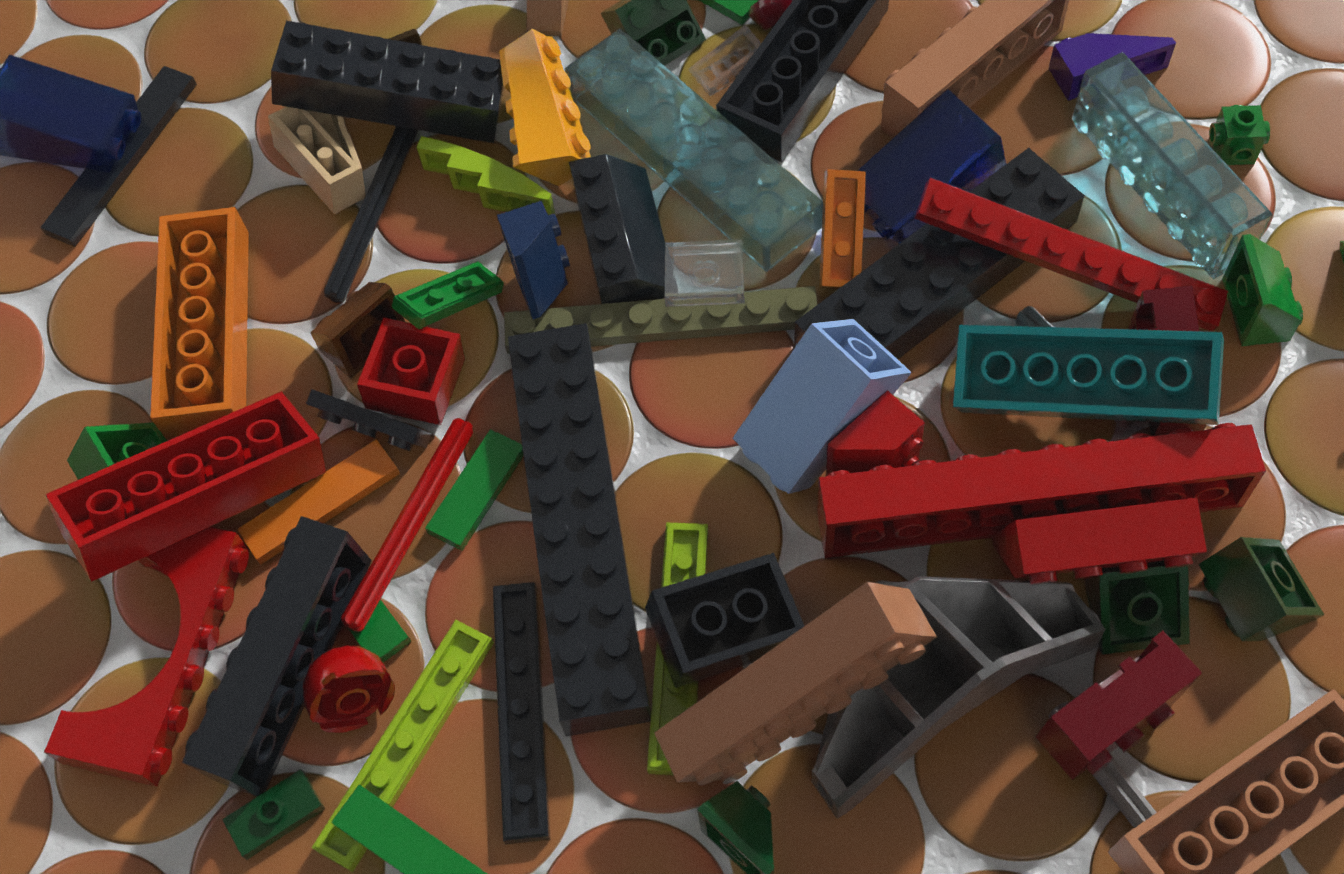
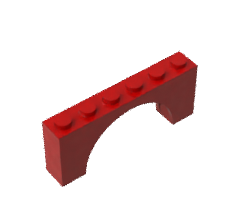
[44,527,249,787]

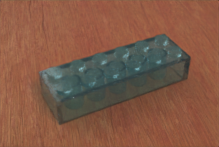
[1072,52,1273,280]

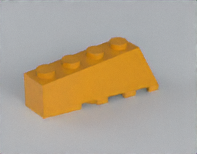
[499,28,591,186]

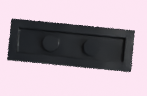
[306,389,432,451]

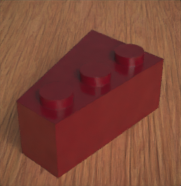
[1128,286,1206,436]
[1035,631,1202,780]

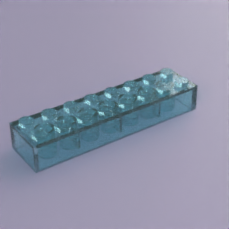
[565,28,823,272]

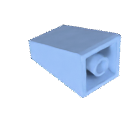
[732,319,912,494]

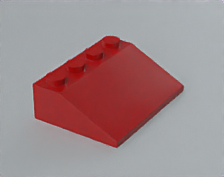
[992,498,1207,585]

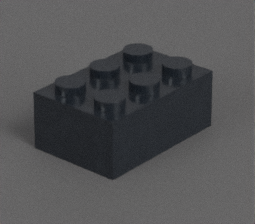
[645,553,804,688]

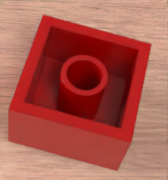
[357,318,465,425]

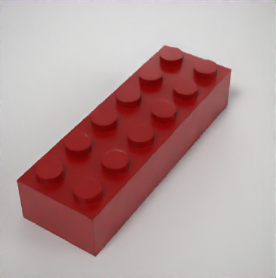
[45,391,326,582]

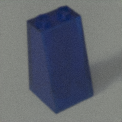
[0,54,141,172]
[857,89,1006,244]

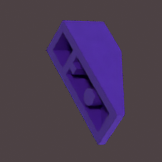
[1048,33,1176,101]

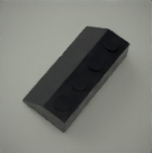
[569,154,679,304]

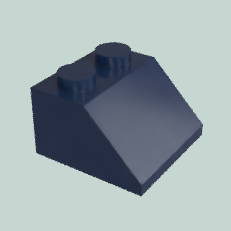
[497,201,570,319]

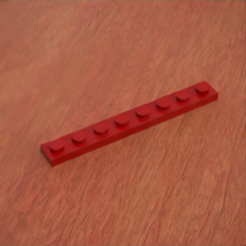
[914,178,1228,332]

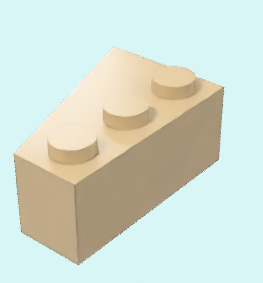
[268,107,366,214]

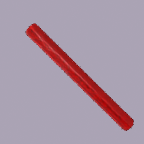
[341,418,473,632]

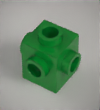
[1209,105,1270,166]

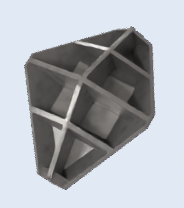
[812,577,1106,819]

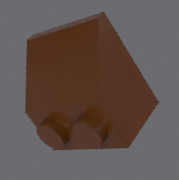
[310,282,405,379]

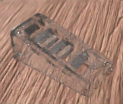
[688,25,761,96]

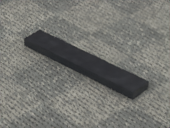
[40,66,197,247]
[493,582,551,844]

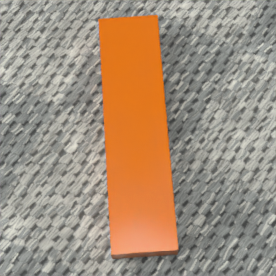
[237,439,400,565]

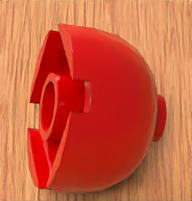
[303,645,395,733]

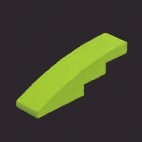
[416,136,556,215]

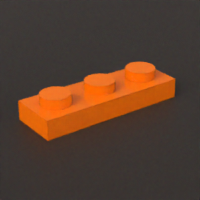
[819,169,866,289]

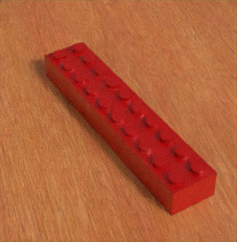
[817,423,1266,558]

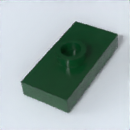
[222,769,325,860]

